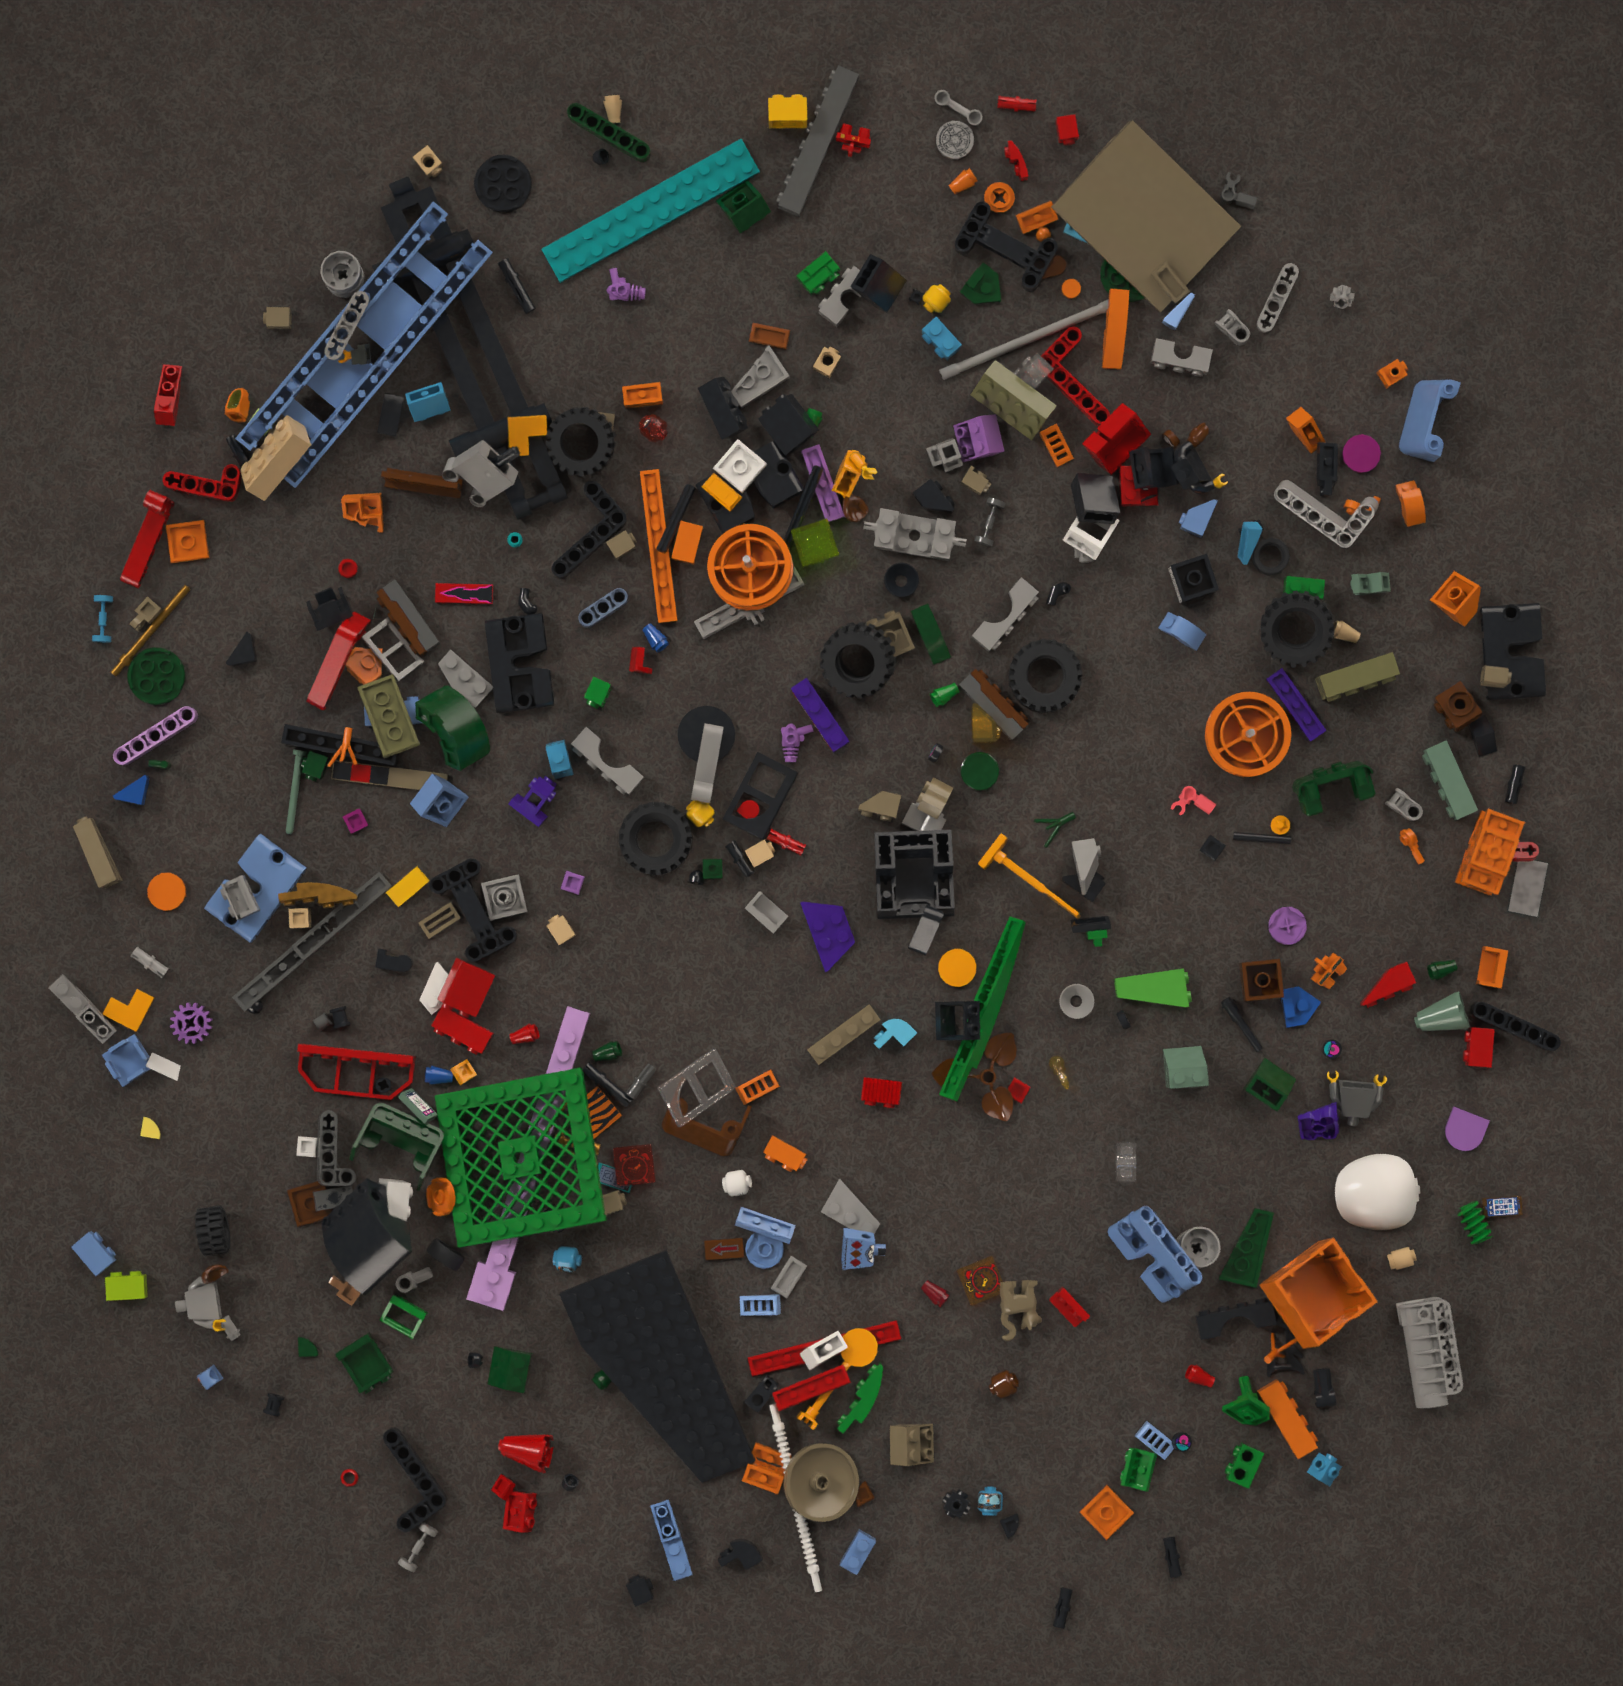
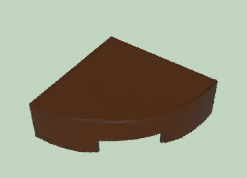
[856,1481,875,1507]

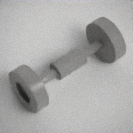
[398,1522,438,1572]

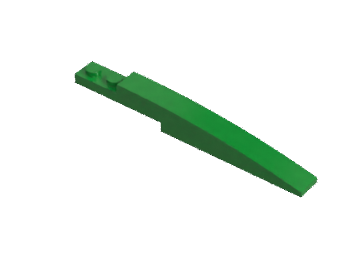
[939,917,1026,1102]

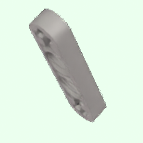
[1257,263,1299,333]
[325,291,369,360]

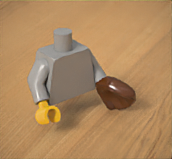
[175,1264,229,1331]

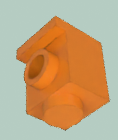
[1377,359,1408,389]

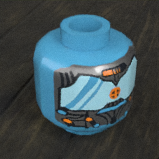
[553,1246,582,1272]
[978,1487,1003,1516]

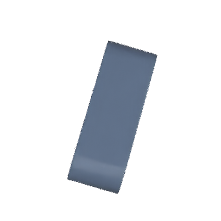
[579,588,628,628]

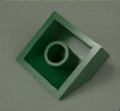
[716,180,771,233]
[487,1346,532,1393]

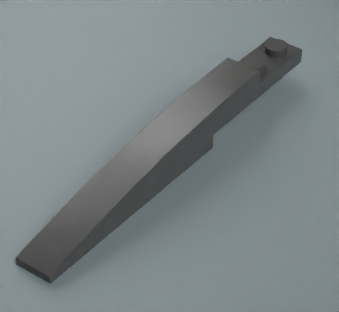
[232,872,392,1012]

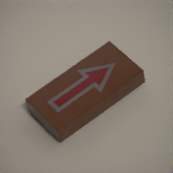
[704,1238,744,1260]

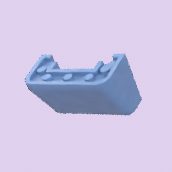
[1399,380,1461,462]

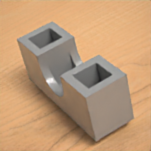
[818,266,861,327]
[1151,338,1213,377]

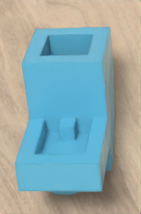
[874,1019,917,1049]

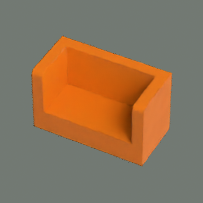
[622,382,663,409]
[671,521,703,565]
[1476,946,1508,988]

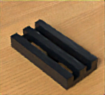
[1070,916,1111,933]

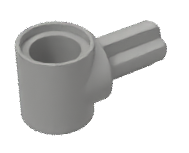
[396,1267,433,1292]

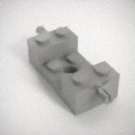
[863,508,967,561]

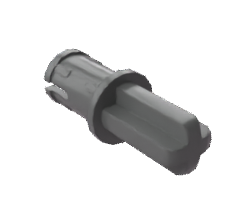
[625,1063,656,1100]

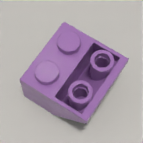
[953,414,1005,463]

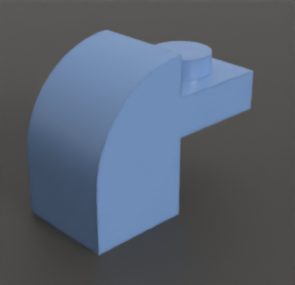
[1159,612,1206,651]

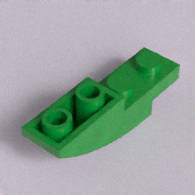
[837,1362,883,1433]

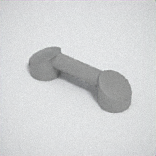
[935,90,983,126]

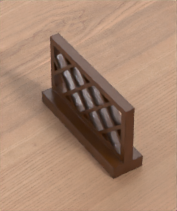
[381,468,463,499]

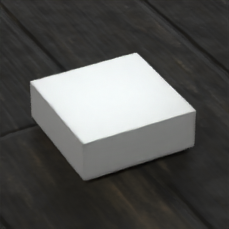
[296,1136,317,1157]

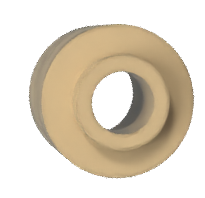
[1387,1247,1417,1270]

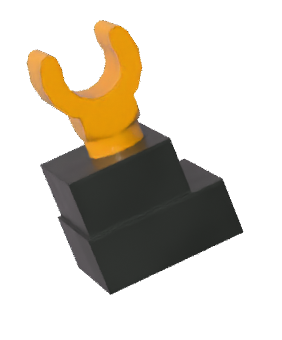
[337,344,371,365]

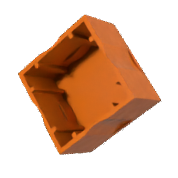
[1259,1237,1378,1349]

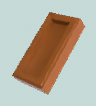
[749,323,790,349]

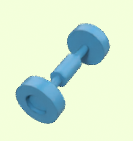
[92,595,113,643]

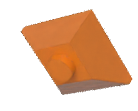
[1430,571,1481,627]

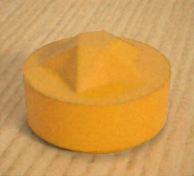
[1270,815,1290,835]

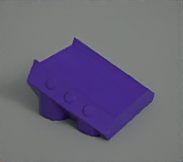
[1298,1102,1339,1140]

